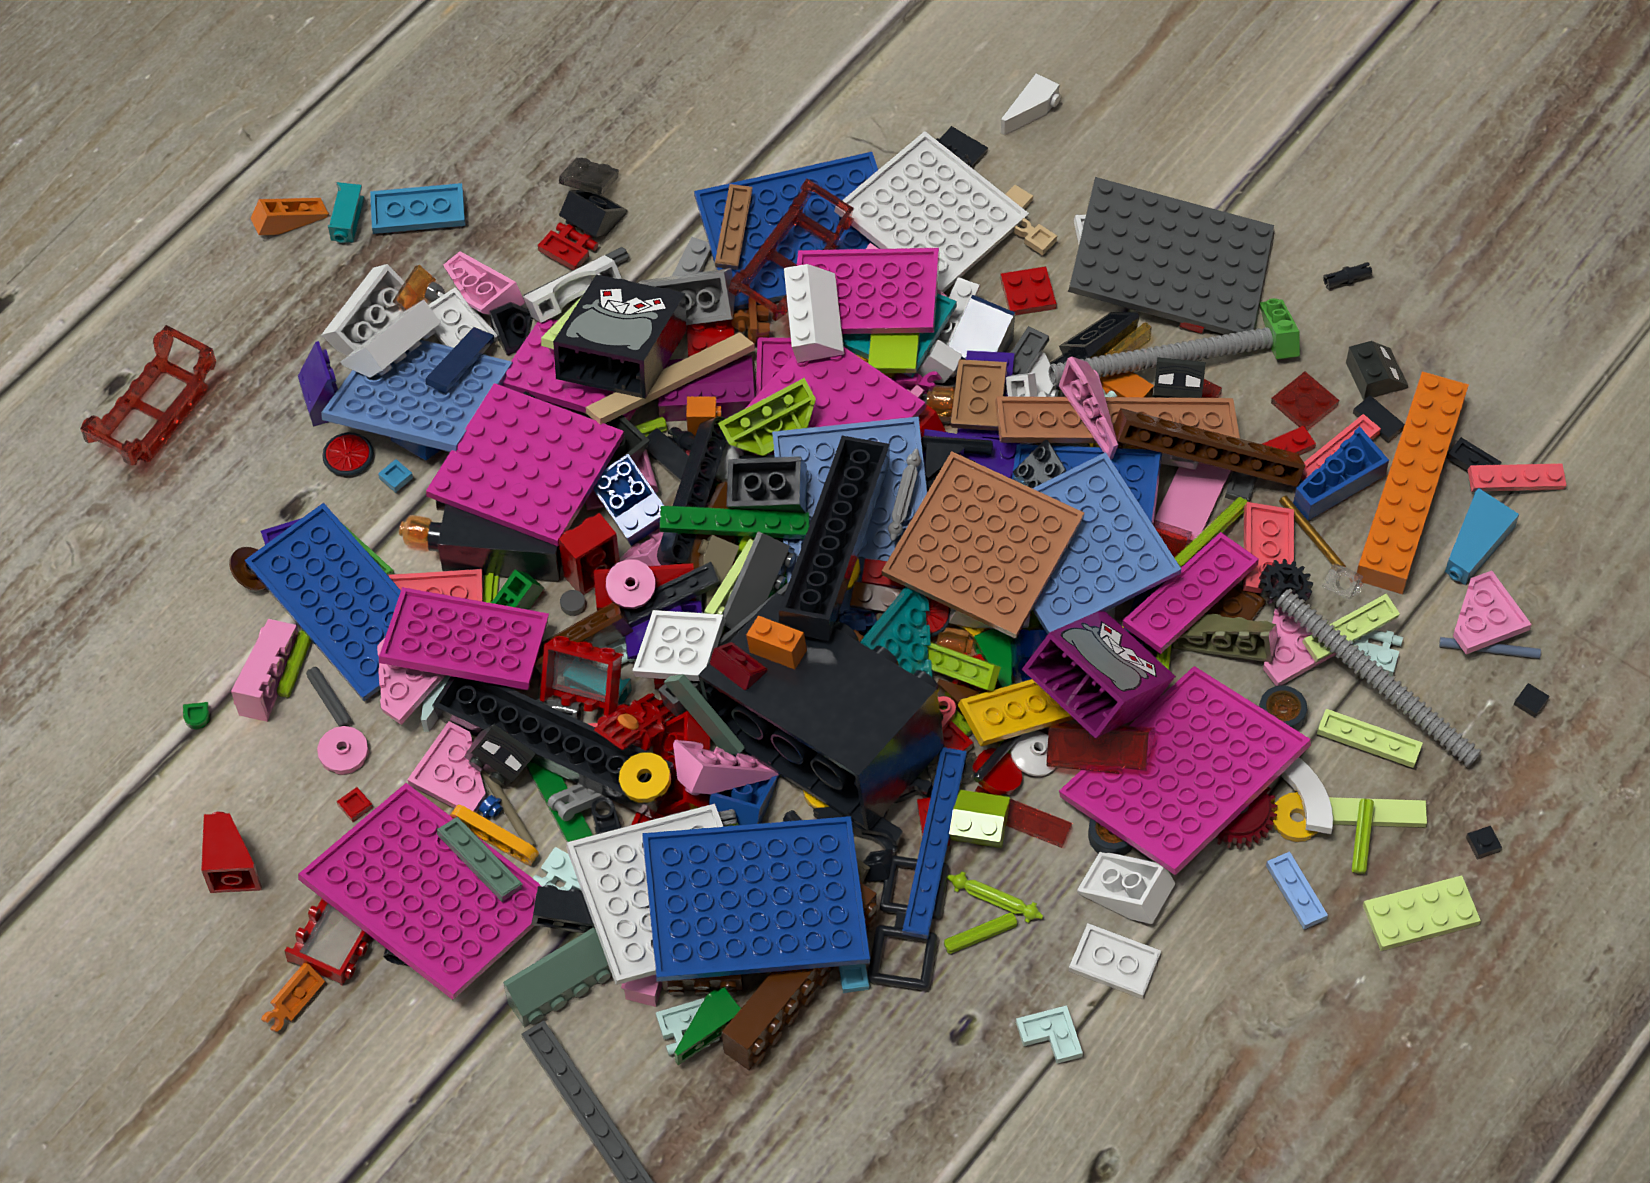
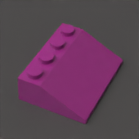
[658,355,754,422]

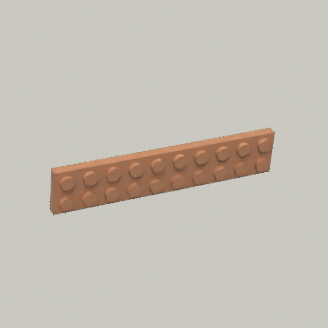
[995,396,1240,443]

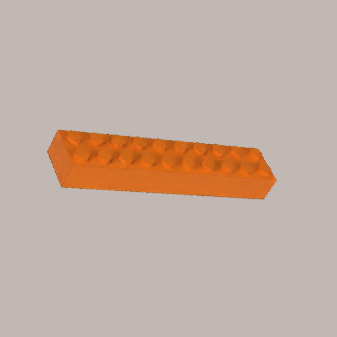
[1355,371,1469,594]

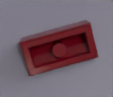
[710,642,768,690]

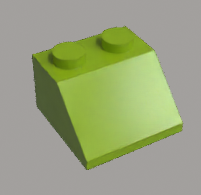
[949,790,1011,848]

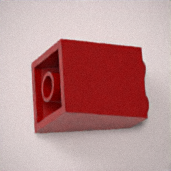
[201,811,262,893]

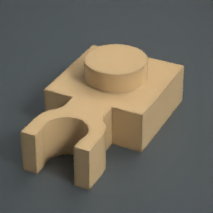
[1014,218,1057,256]

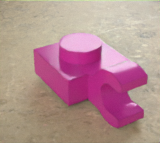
[896,371,942,394]

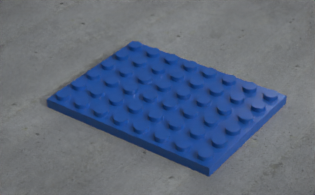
[694,152,880,311]
[642,816,870,982]

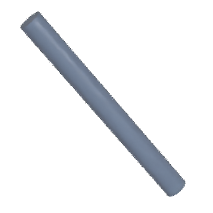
[1439,637,1541,659]

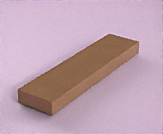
[715,184,753,270]

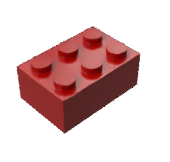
[558,513,620,595]

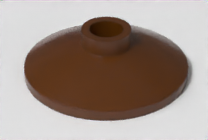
[229,547,267,591]

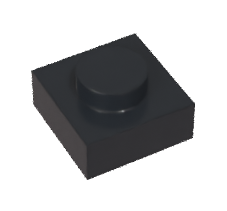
[1466,825,1502,860]

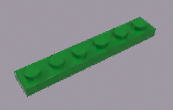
[660,506,809,539]

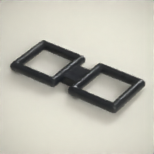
[868,855,949,990]

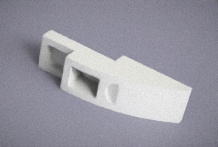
[933,277,980,345]

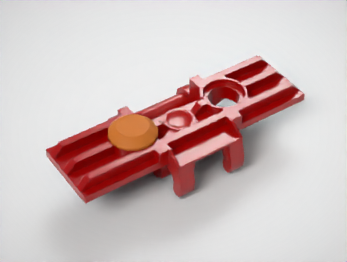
[594,693,675,751]

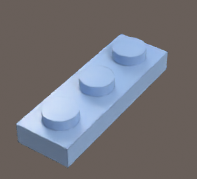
[1266,851,1328,929]

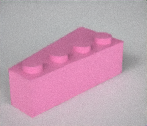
[231,619,299,722]

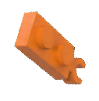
[261,963,325,1032]

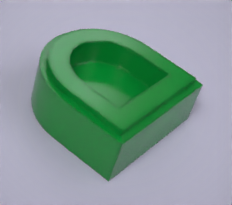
[183,702,210,729]

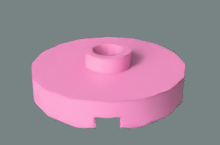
[606,559,656,609]
[317,726,369,775]

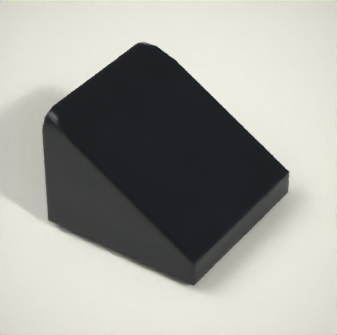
[863,849,894,882]

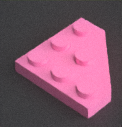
[1453,570,1532,654]
[1263,606,1336,686]
[377,638,446,725]
[407,721,486,813]

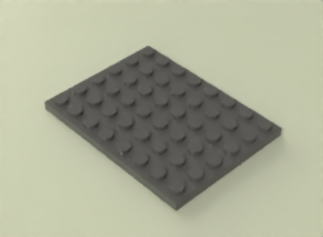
[1068,177,1274,335]

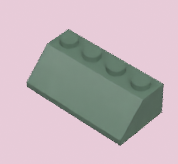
[503,927,612,1028]

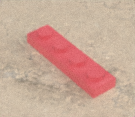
[1301,414,1381,481]
[1467,463,1567,492]

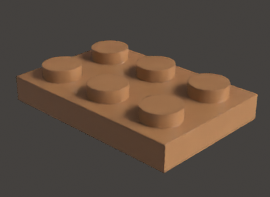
[951,359,1007,431]

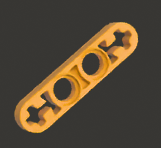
[450,804,539,866]

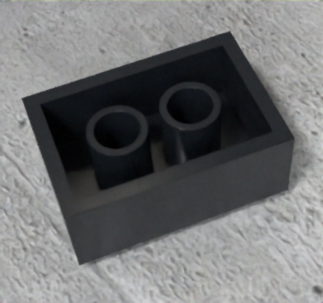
[727,456,807,513]

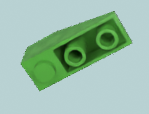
[1259,298,1300,359]

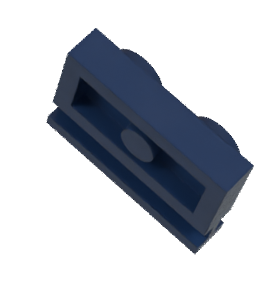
[839,609,877,631]

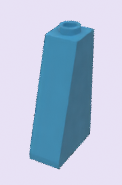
[1445,488,1519,585]

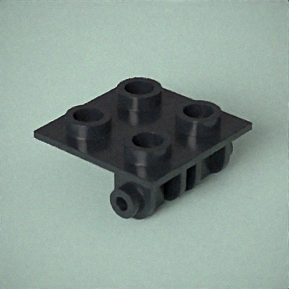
[934,126,988,167]
[1013,439,1067,488]

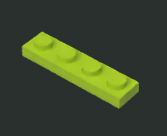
[924,642,1001,691]

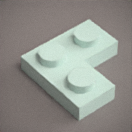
[1016,1006,1083,1064]

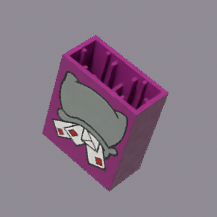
[1022,611,1176,738]

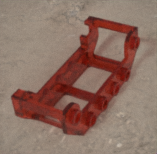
[728,179,854,321]
[80,325,216,466]

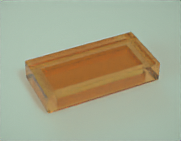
[392,265,436,312]

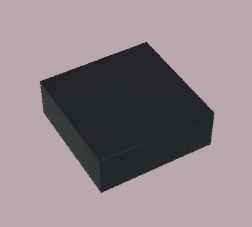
[1514,683,1550,718]

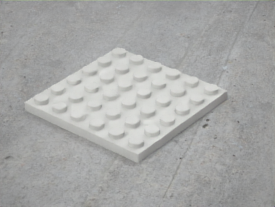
[834,131,1029,293]
[566,804,723,985]

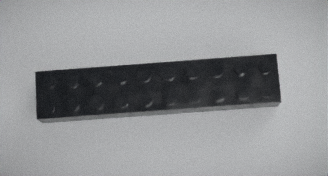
[779,435,890,641]
[432,676,677,818]

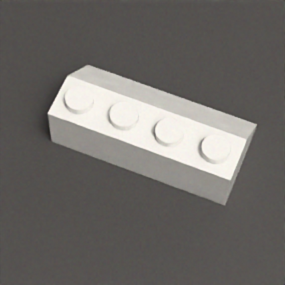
[321,264,419,356]
[784,264,844,363]
[341,300,441,377]

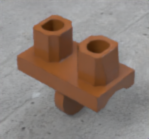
[731,298,770,345]

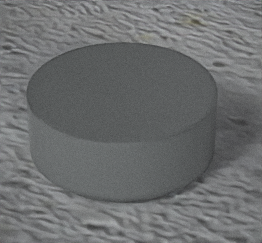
[560,590,585,616]

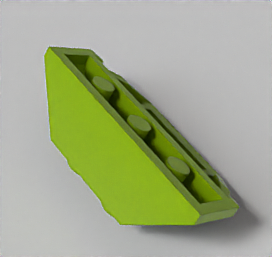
[718,378,816,456]

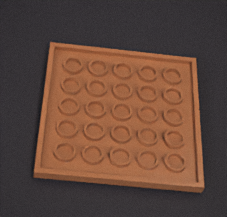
[882,451,1084,638]

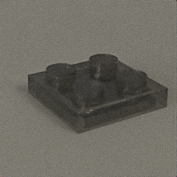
[559,157,619,196]

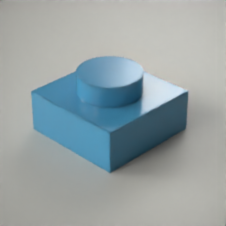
[378,459,413,493]

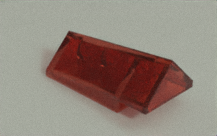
[1046,724,1156,774]

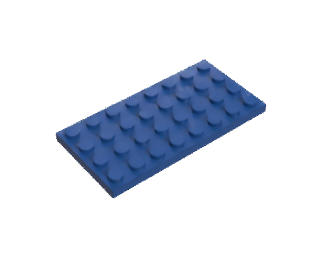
[245,502,401,701]

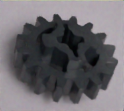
[1258,559,1313,609]

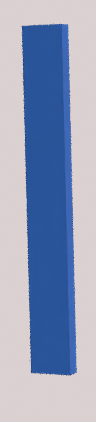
[902,747,967,939]

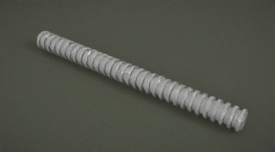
[1049,327,1273,385]
[1276,589,1481,767]

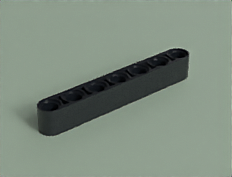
[657,416,727,565]

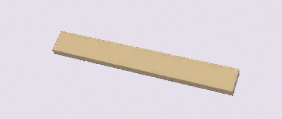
[586,333,755,425]

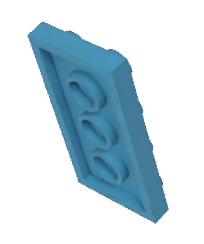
[370,183,465,234]

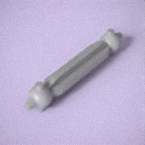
[888,449,921,541]

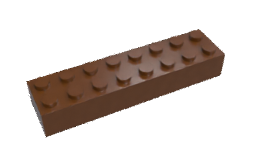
[722,882,878,1070]

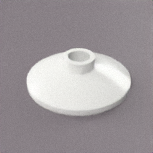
[1010,730,1060,776]

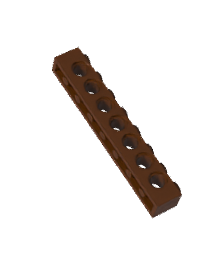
[1113,408,1306,487]

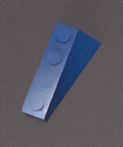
[1293,426,1389,521]

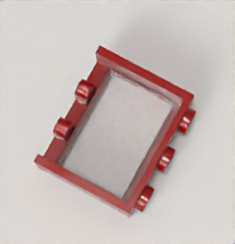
[540,636,624,715]
[285,899,371,986]

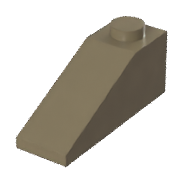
[698,535,739,613]

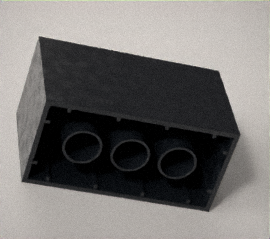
[698,592,945,831]

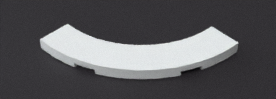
[1281,758,1333,834]

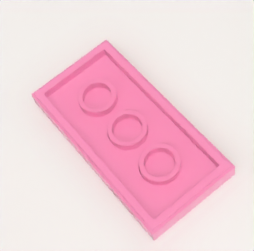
[1153,462,1231,544]

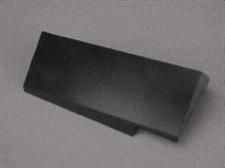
[1050,312,1139,383]

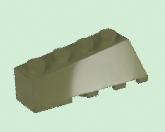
[1173,614,1278,662]

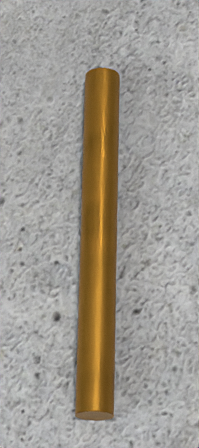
[1279,495,1346,572]

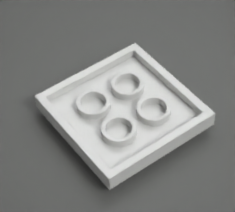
[633,610,726,681]

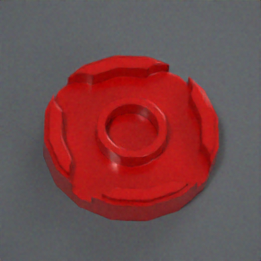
[973,748,1022,796]

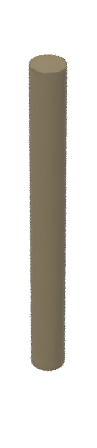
[480,770,536,847]

